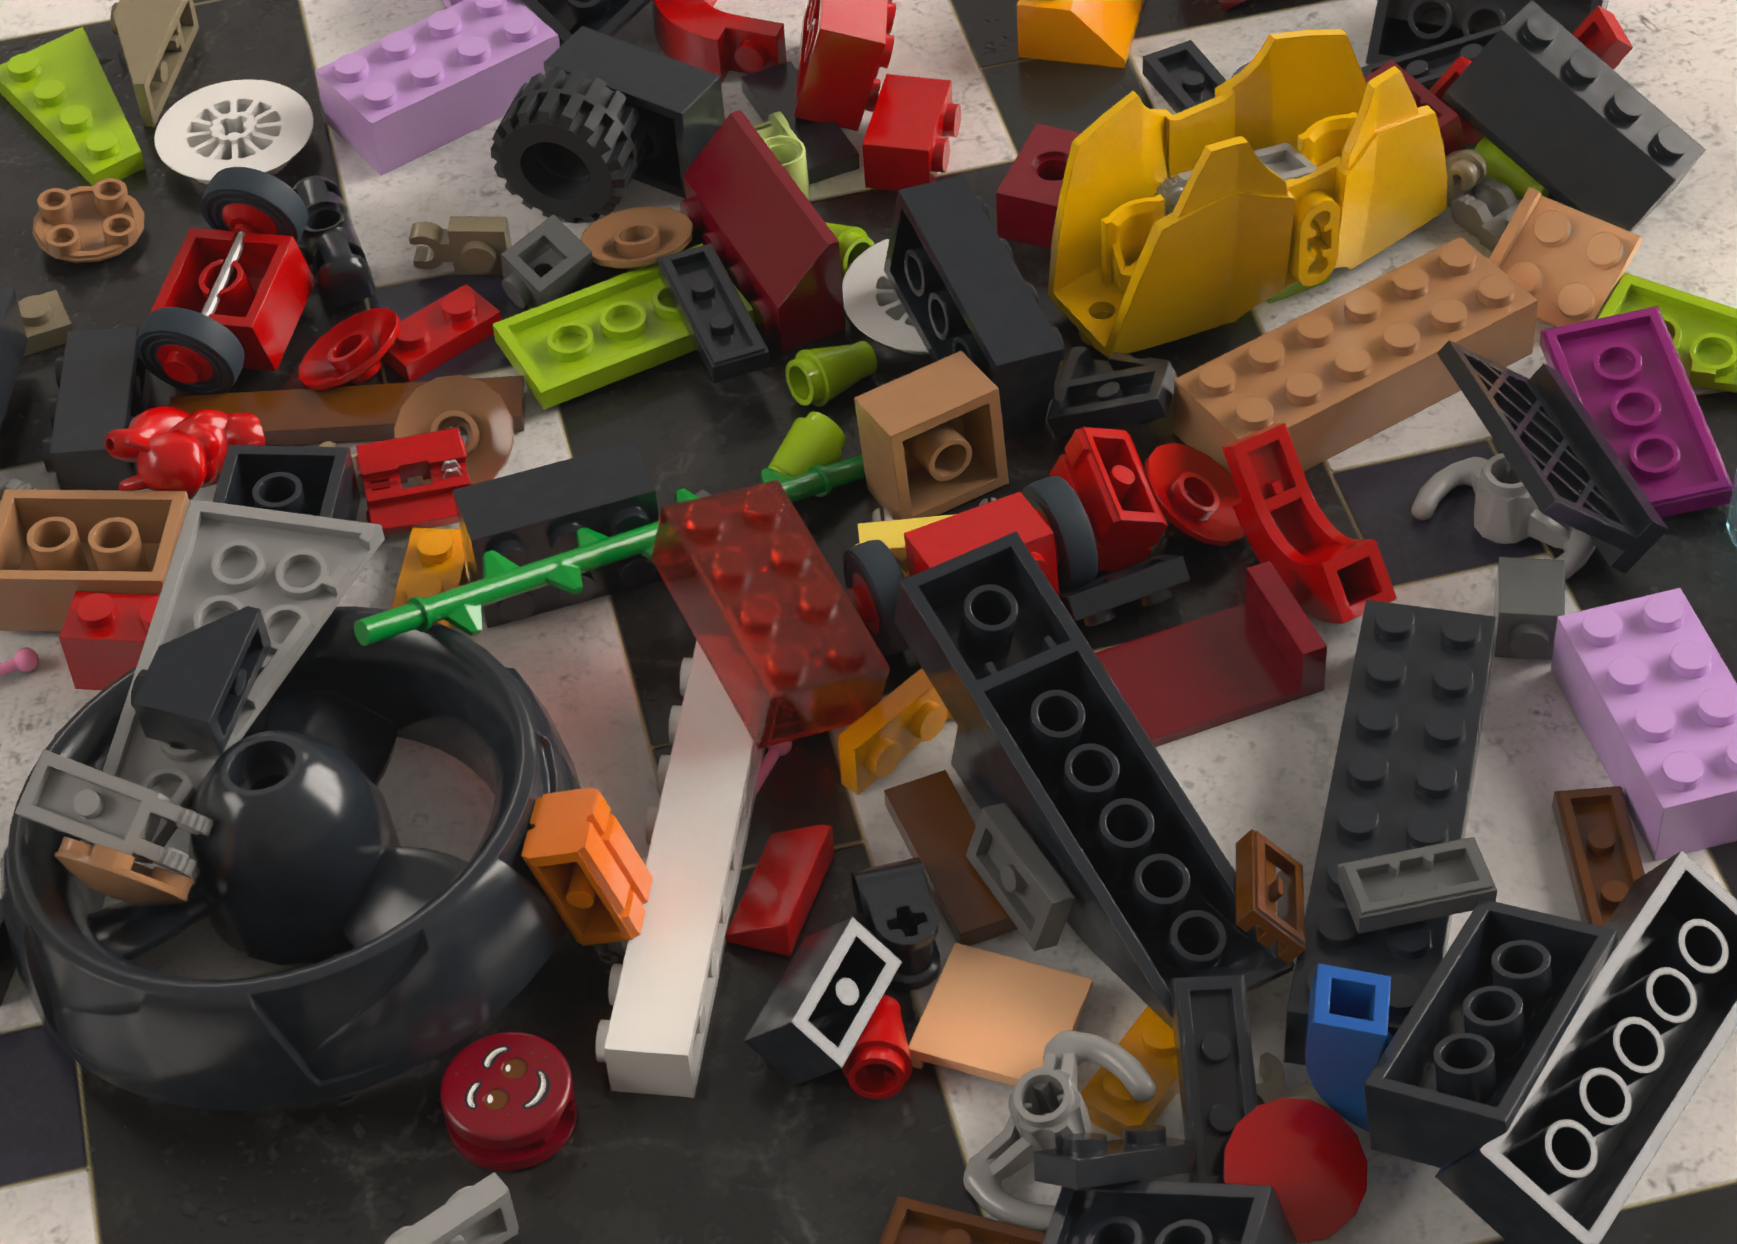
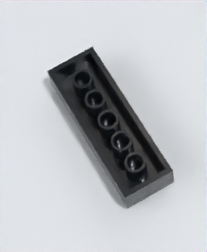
[1435,850,1737,1244]

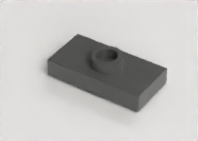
[1337,837,1497,934]

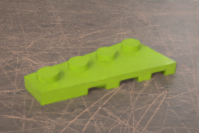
[0,27,145,186]
[1598,272,1737,393]

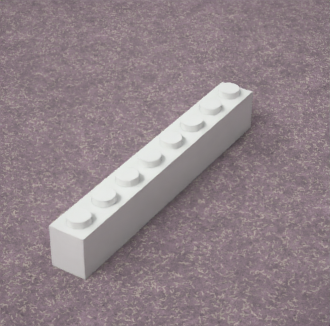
[596,632,779,1098]

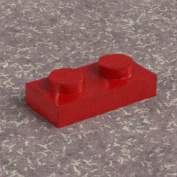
[381,284,502,382]

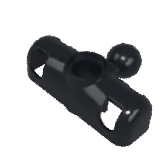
[292,176,376,308]

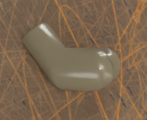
[1445,149,1487,208]

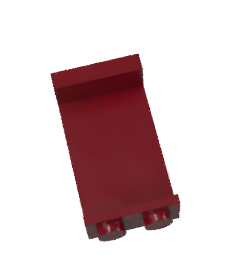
[1095,561,1327,747]

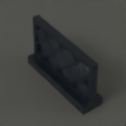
[1437,340,1668,574]

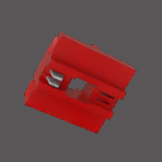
[355,427,471,536]

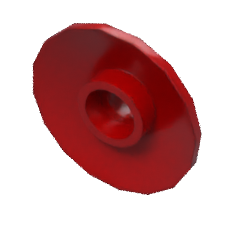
[298,308,400,390]
[1144,443,1244,546]

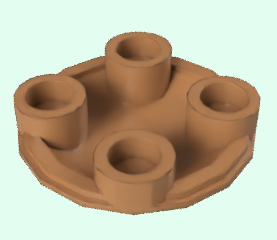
[32,178,145,263]
[54,837,193,906]

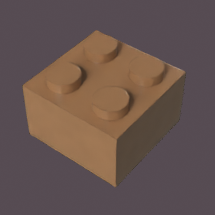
[854,351,1009,520]

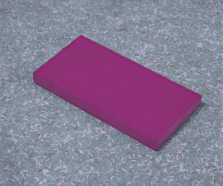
[1540,306,1735,518]

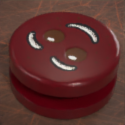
[440,1032,577,1171]

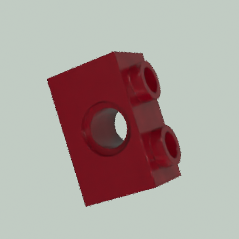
[996,123,1081,249]

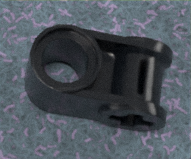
[851,857,941,990]

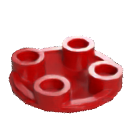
[1223,1097,1367,1243]

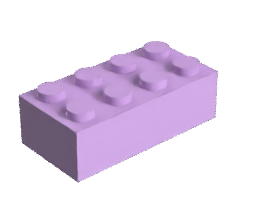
[315,0,560,176]
[1551,588,1737,861]

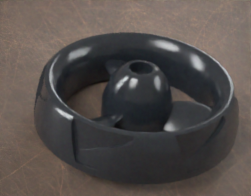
[0,606,581,1111]

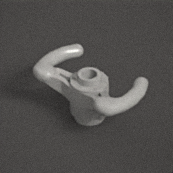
[1411,453,1596,580]
[963,1030,1157,1232]

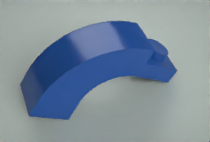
[1305,963,1393,1132]

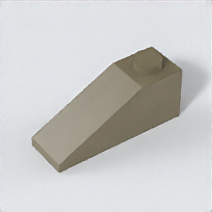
[110,0,199,127]

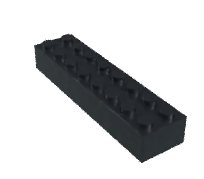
[1284,600,1497,1066]

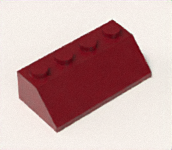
[680,110,846,353]

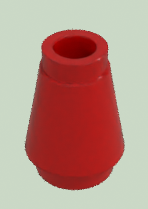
[842,995,913,1099]

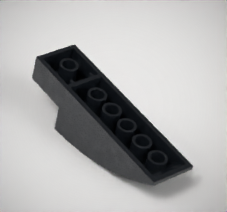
[894,531,1295,1029]

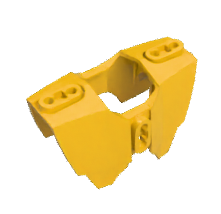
[1048,29,1447,357]

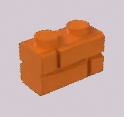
[521,787,653,946]

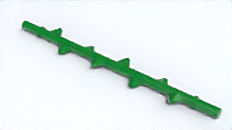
[354,454,865,646]

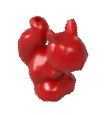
[104,406,265,500]

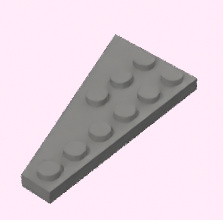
[80,499,385,864]

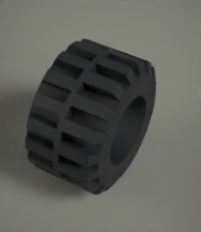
[491,69,647,223]

